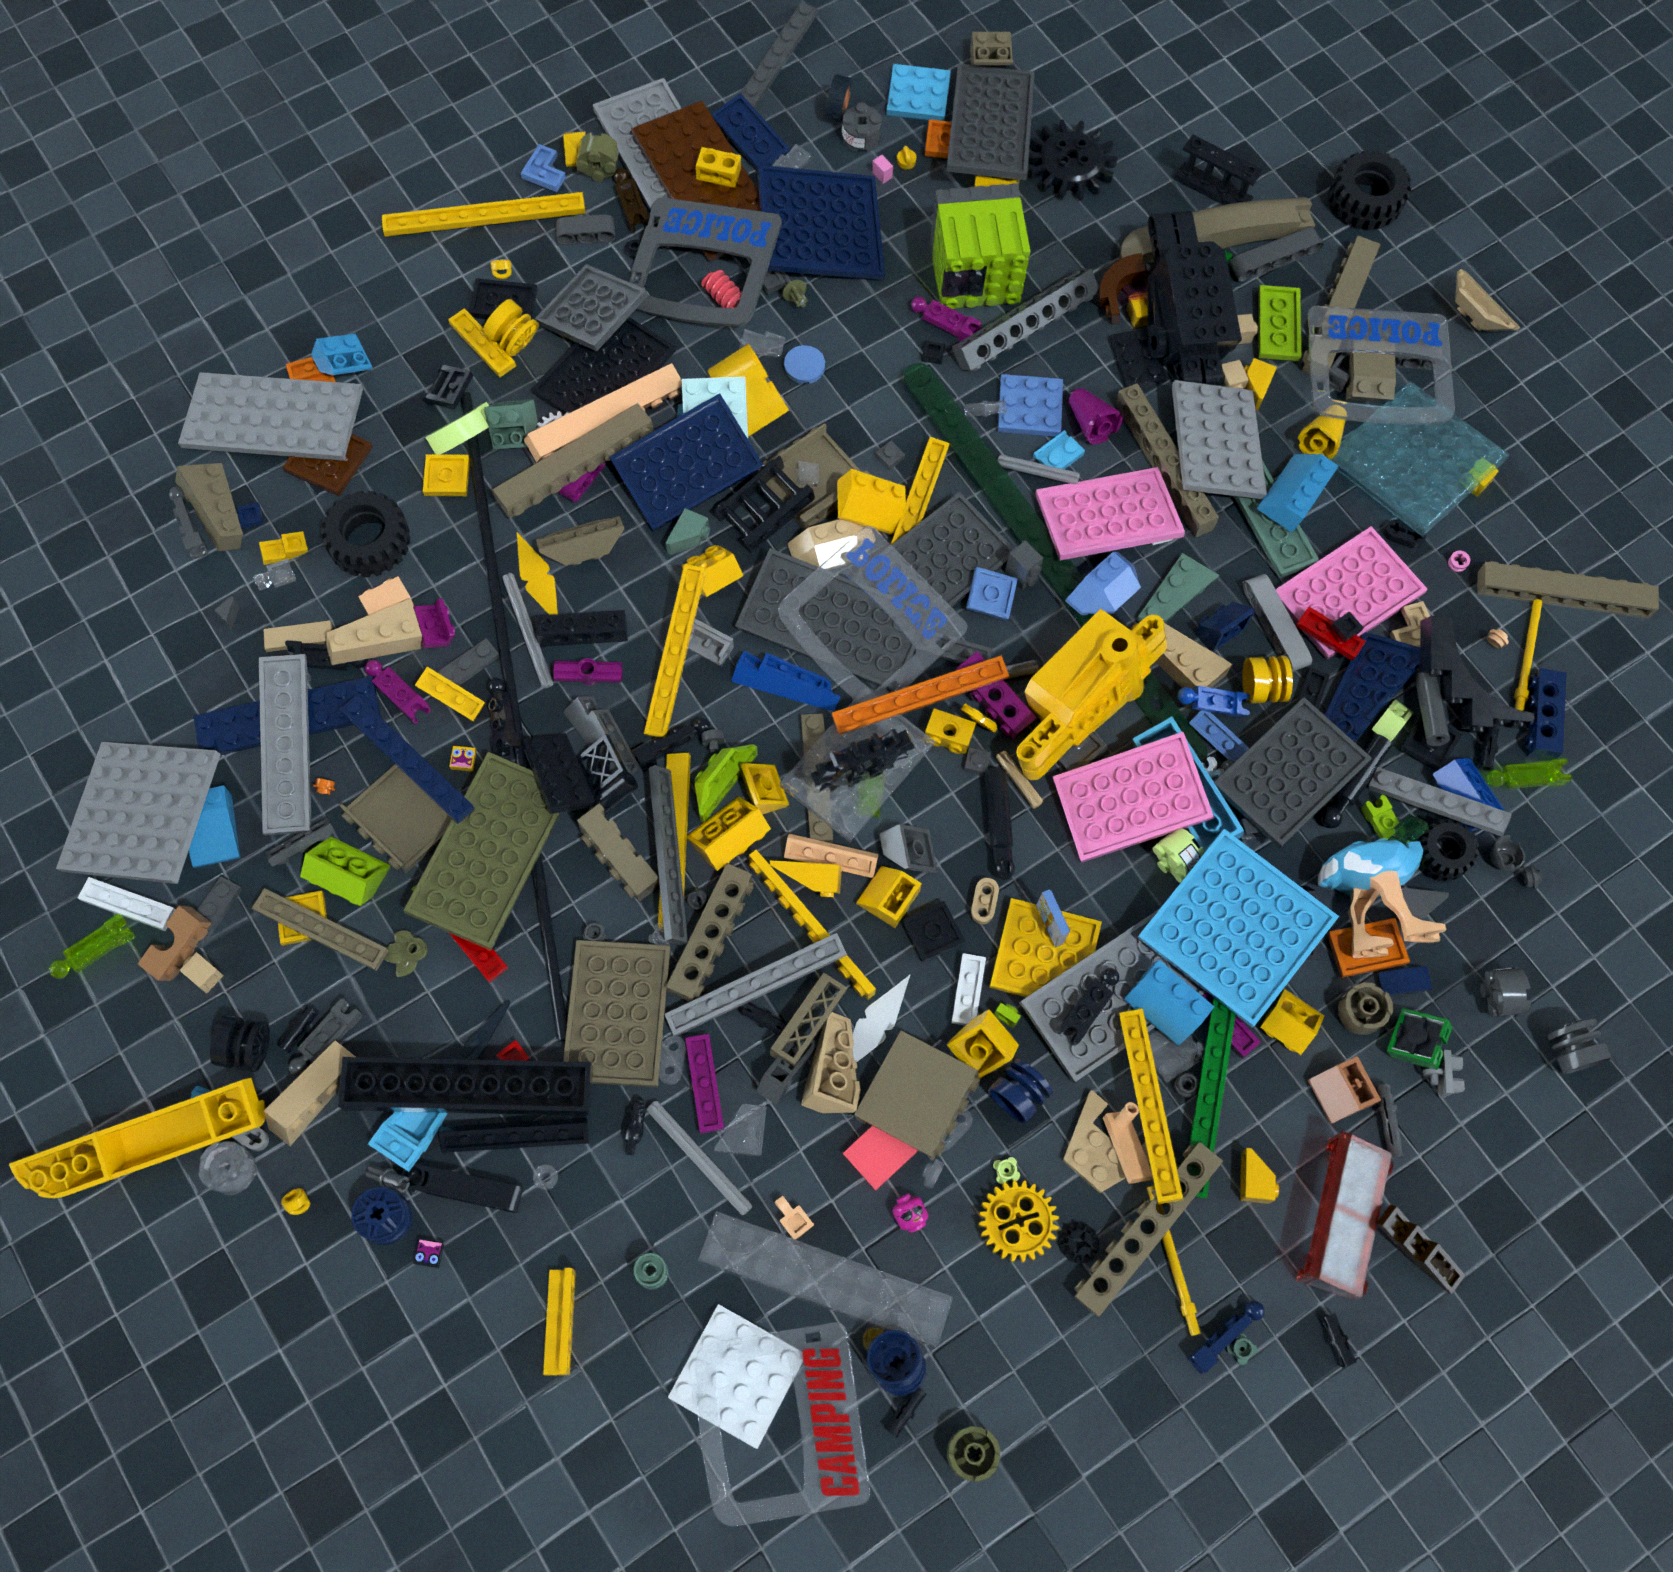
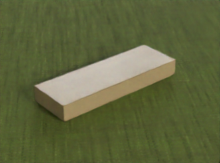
[264,620,333,652]

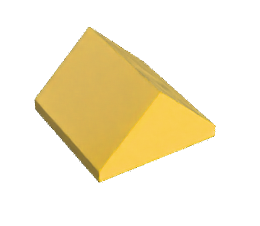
[741,763,789,815]

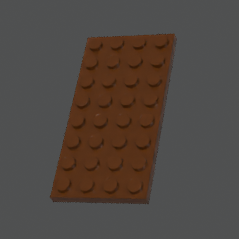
[631,101,760,251]

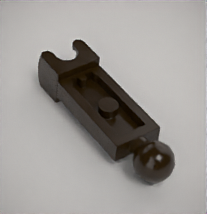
[613,168,649,233]

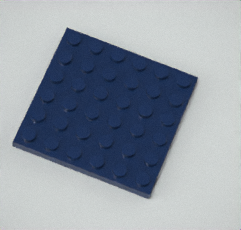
[757,165,885,280]

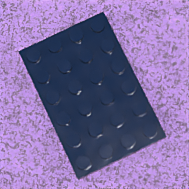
[609,393,764,532]

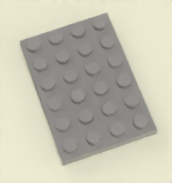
[1172,380,1267,499]

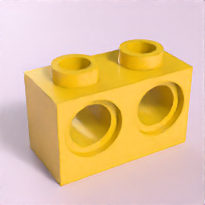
[696,147,741,188]

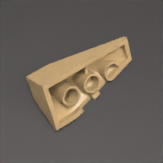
[801,1012,860,1113]

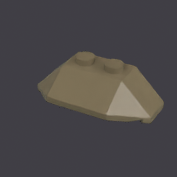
[536,516,624,566]

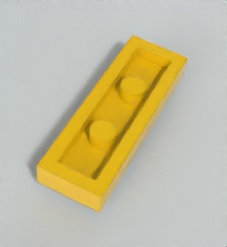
[415,667,486,722]

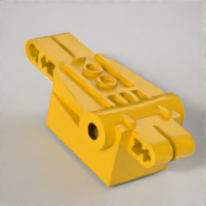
[1016,609,1167,781]

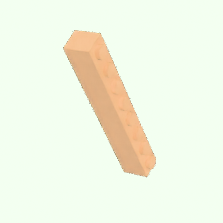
[524,363,682,462]

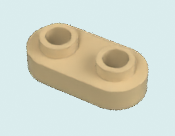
[971,878,999,924]

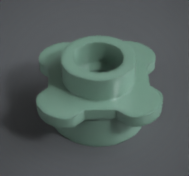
[1227,1333,1257,1365]

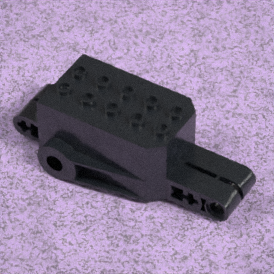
[1147,211,1242,386]

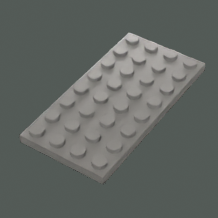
[593,78,681,225]
[178,372,363,461]
[1019,909,1206,1083]

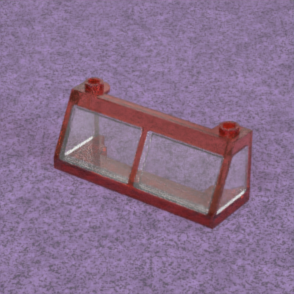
[1296,1131,1393,1300]

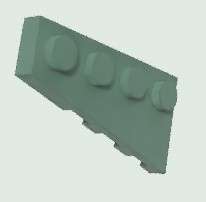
[1137,553,1219,623]

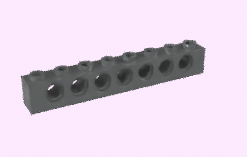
[952,268,1100,372]

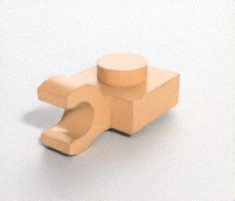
[775,1196,814,1241]

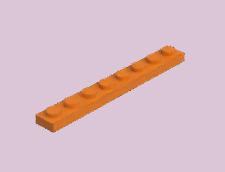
[832,655,1009,735]

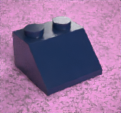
[1195,602,1255,652]

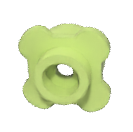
[993,1157,1020,1184]

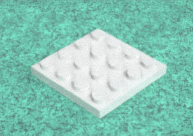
[668,1304,803,1449]

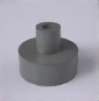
[701,729,725,752]

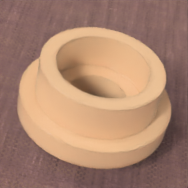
[1487,629,1509,649]

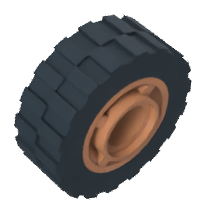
[825,74,852,122]

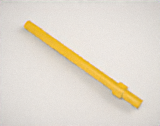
[1514,599,1542,711]
[1147,1185,1201,1336]

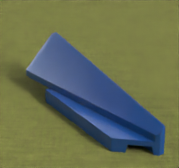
[731,651,840,711]

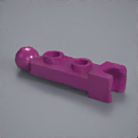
[911,296,982,341]
[365,660,431,725]

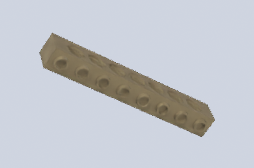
[1115,383,1219,538]
[1074,1142,1223,1318]

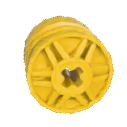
[483,299,539,356]
[1242,656,1293,704]

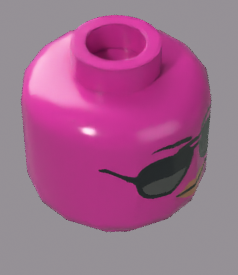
[892,1193,929,1233]

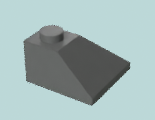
[879,824,938,874]

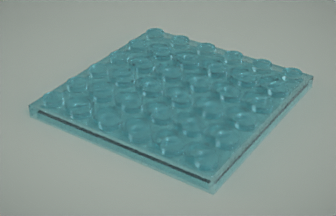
[1331,381,1509,537]

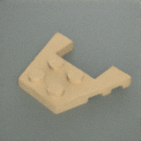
[1062,1090,1150,1193]

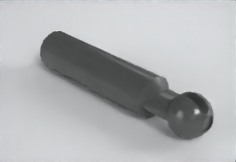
[1414,666,1450,746]

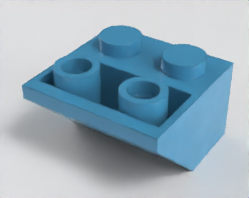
[311,334,372,375]

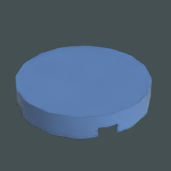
[784,345,825,384]

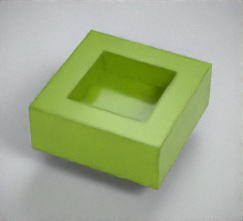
[994,1003,1021,1029]

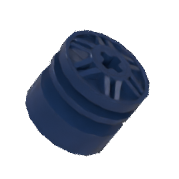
[988,1058,1053,1124]
[351,1187,413,1245]
[867,1330,926,1396]

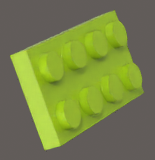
[1258,285,1301,361]

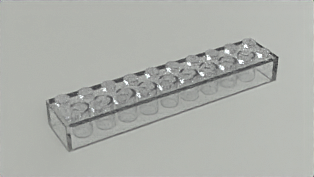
[698,1211,953,1349]

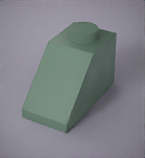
[666,508,711,555]

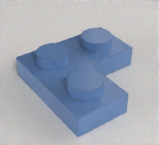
[521,144,566,192]

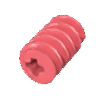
[702,270,742,308]

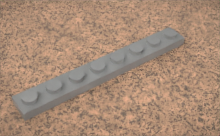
[665,933,848,1037]

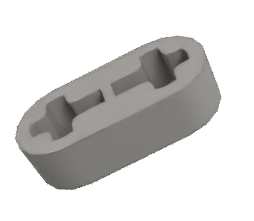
[232,1127,269,1151]

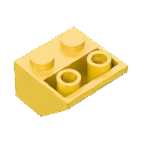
[682,545,743,597]
[856,866,922,928]

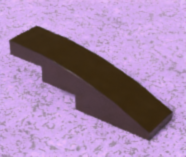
[1376,1204,1466,1294]

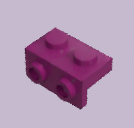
[413,598,455,649]

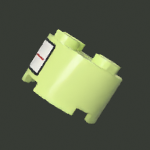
[1152,828,1205,883]

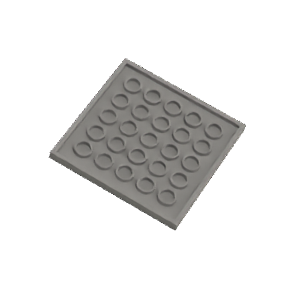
[56,742,221,884]

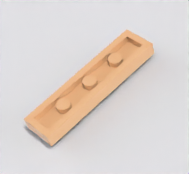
[784,834,879,878]

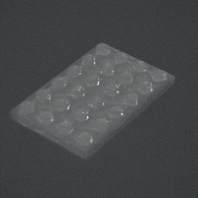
[779,687,935,842]

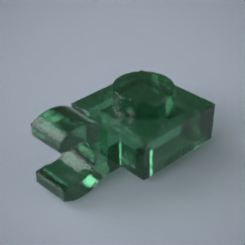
[1388,814,1429,845]

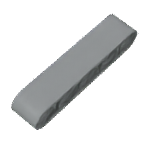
[1243,574,1312,672]

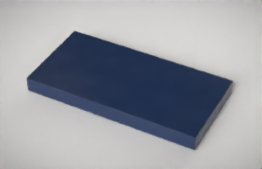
[711,93,790,171]

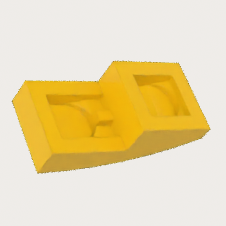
[259,531,308,565]

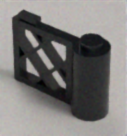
[577,734,638,815]

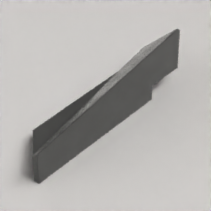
[564,696,639,776]

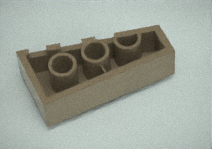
[175,463,243,551]

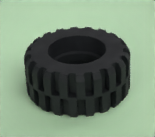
[1329,150,1412,230]
[321,491,411,577]

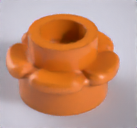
[312,778,335,795]

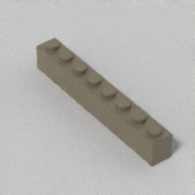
[1301,236,1380,380]
[493,403,654,519]
[1477,561,1659,619]

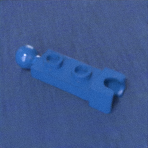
[1177,686,1250,718]

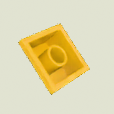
[1261,988,1324,1055]
[947,1009,1019,1079]

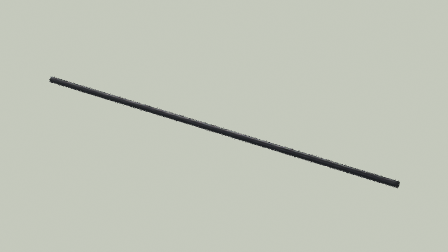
[461,392,567,1042]

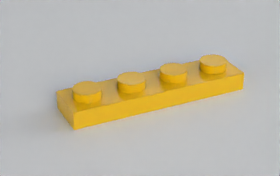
[448,308,516,378]

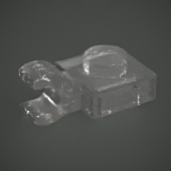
[254,559,296,590]

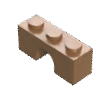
[138,906,211,981]

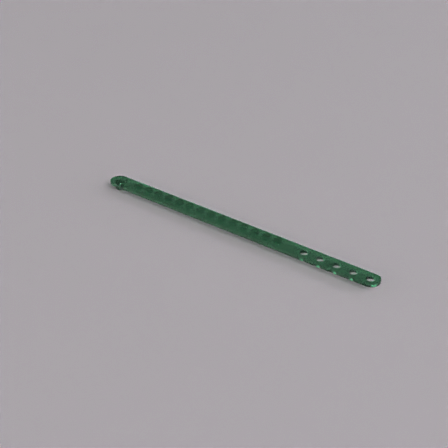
[904,363,1208,763]

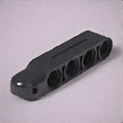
[401,1164,523,1213]

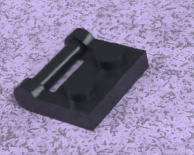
[423,365,473,409]

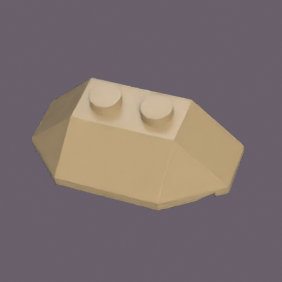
[1455,269,1521,332]
[787,519,876,571]

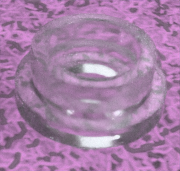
[533,1165,558,1190]

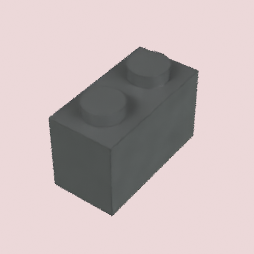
[1005,540,1043,591]

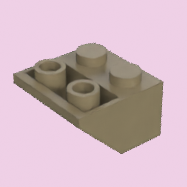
[970,32,1013,65]

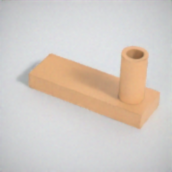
[1103,1102,1153,1184]

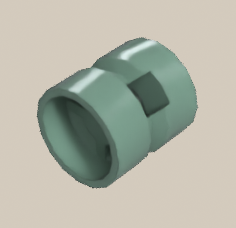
[634,1253,669,1290]

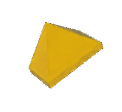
[563,132,586,167]

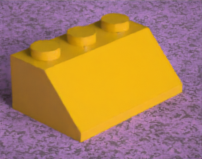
[837,469,906,535]
[687,796,771,871]

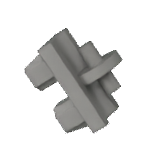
[1423,1050,1465,1098]

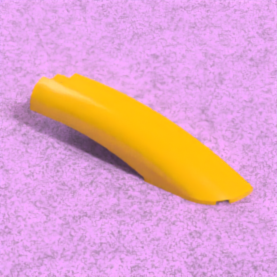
[9,1078,265,1198]

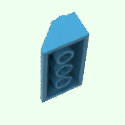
[1257,454,1339,533]

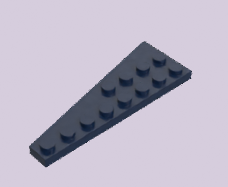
[1325,632,1420,742]

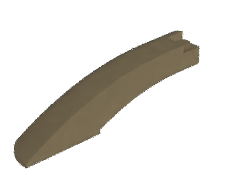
[1120,197,1315,263]

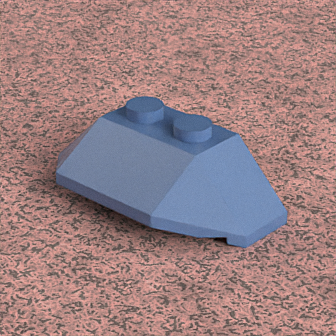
[1065,552,1141,615]

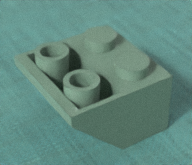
[484,399,538,450]

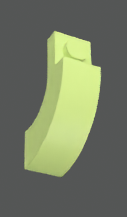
[426,402,489,455]

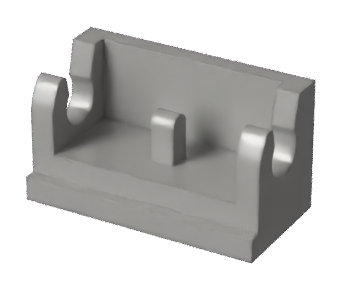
[688,619,734,667]

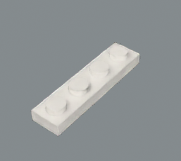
[78,877,175,931]

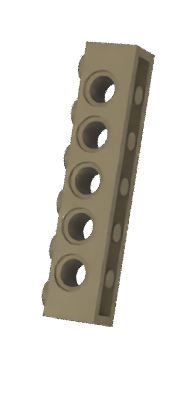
[666,863,755,1002]

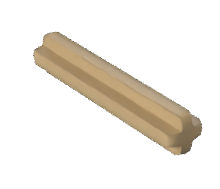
[996,751,1043,809]

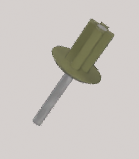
[780,271,808,308]

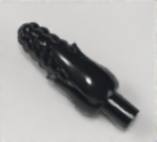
[623,1097,645,1156]

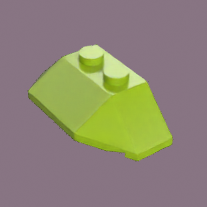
[694,744,758,823]

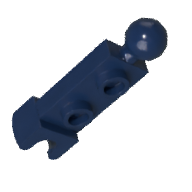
[1188,1301,1265,1374]

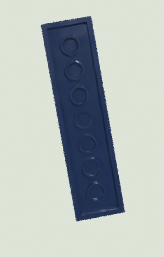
[193,676,381,755]

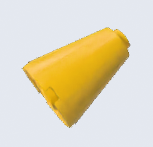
[1298,406,1347,460]

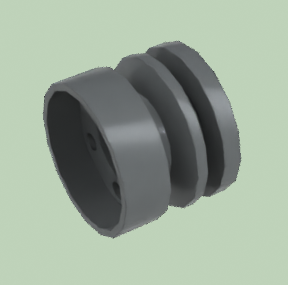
[1547,1019,1613,1074]

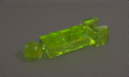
[1487,758,1572,789]
[49,914,135,979]

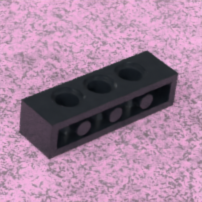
[536,610,628,647]

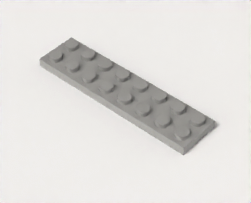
[259,654,311,836]

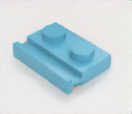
[1033,430,1085,469]

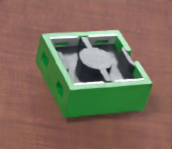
[1387,1008,1453,1070]

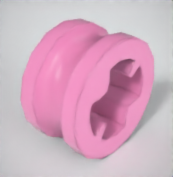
[1448,551,1470,572]

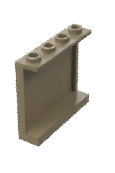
[758,423,871,531]
[340,765,452,874]
[854,1031,980,1161]

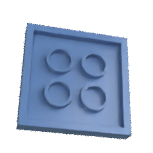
[998,374,1063,437]

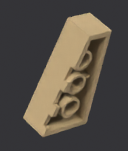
[326,598,422,665]
[1155,623,1232,689]
[264,1041,355,1146]

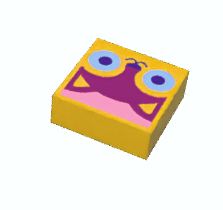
[449,746,477,772]

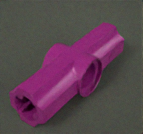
[553,658,623,685]

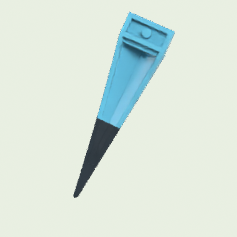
[368,1000,510,1172]

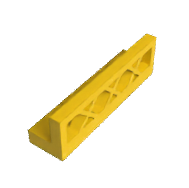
[543,1268,576,1376]

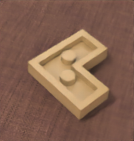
[1390,601,1430,647]

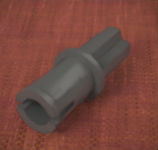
[366,1165,410,1193]

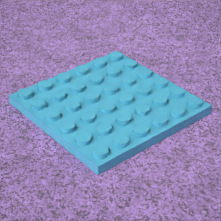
[1138,829,1339,1027]

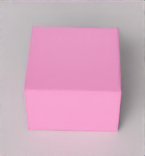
[872,155,893,184]

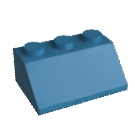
[1123,960,1214,1046]

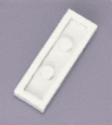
[951,953,986,1026]

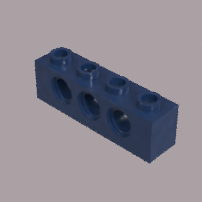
[1525,668,1567,761]

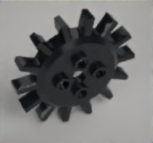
[1028,120,1117,200]
[810,729,915,792]

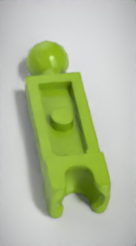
[1361,795,1419,872]

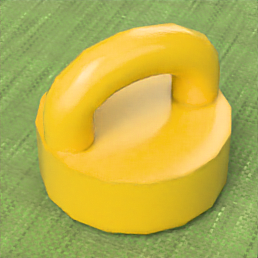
[897,146,917,169]
[491,259,512,279]
[281,1188,310,1215]

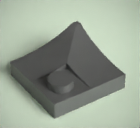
[1057,732,1108,772]

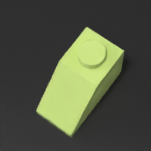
[1372,699,1413,742]

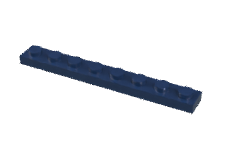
[339,694,475,824]

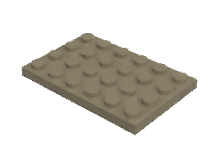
[563,940,671,1088]

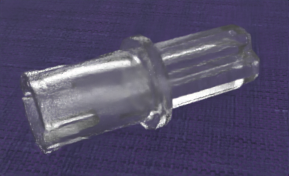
[964,400,1007,417]

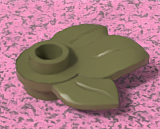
[384,930,428,977]

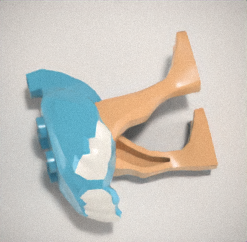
[1318,839,1446,958]

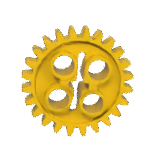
[978,1180,1059,1263]

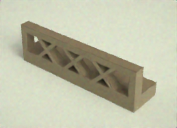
[770,973,847,1066]

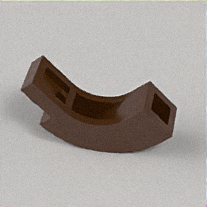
[1099,253,1145,325]

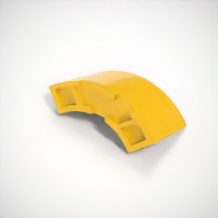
[708,343,789,436]

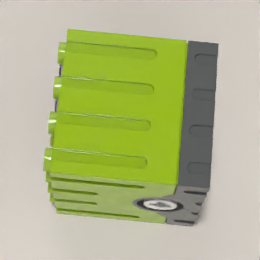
[930,183,1030,309]

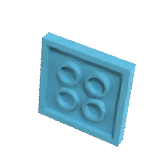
[887,64,951,121]

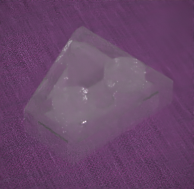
[715,1104,767,1156]

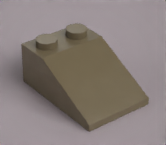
[1346,339,1396,404]

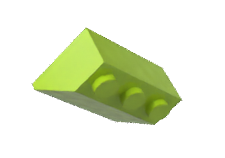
[300,837,391,906]

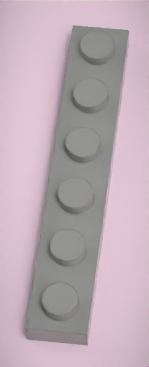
[1369,767,1512,836]

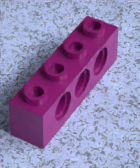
[956,651,1037,739]

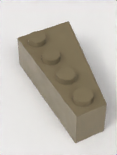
[577,803,660,902]

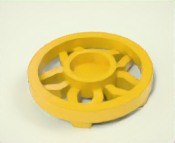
[960,703,998,733]

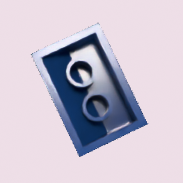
[1433,758,1505,831]

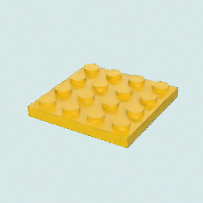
[989,898,1102,997]

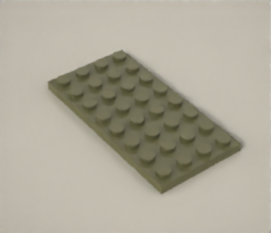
[404,752,561,951]

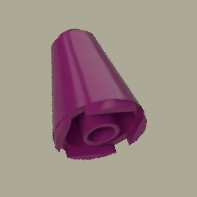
[1069,388,1123,444]

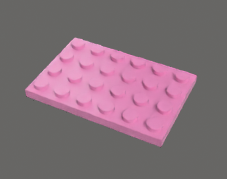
[1036,467,1185,560]
[1275,526,1428,659]
[1053,732,1214,862]

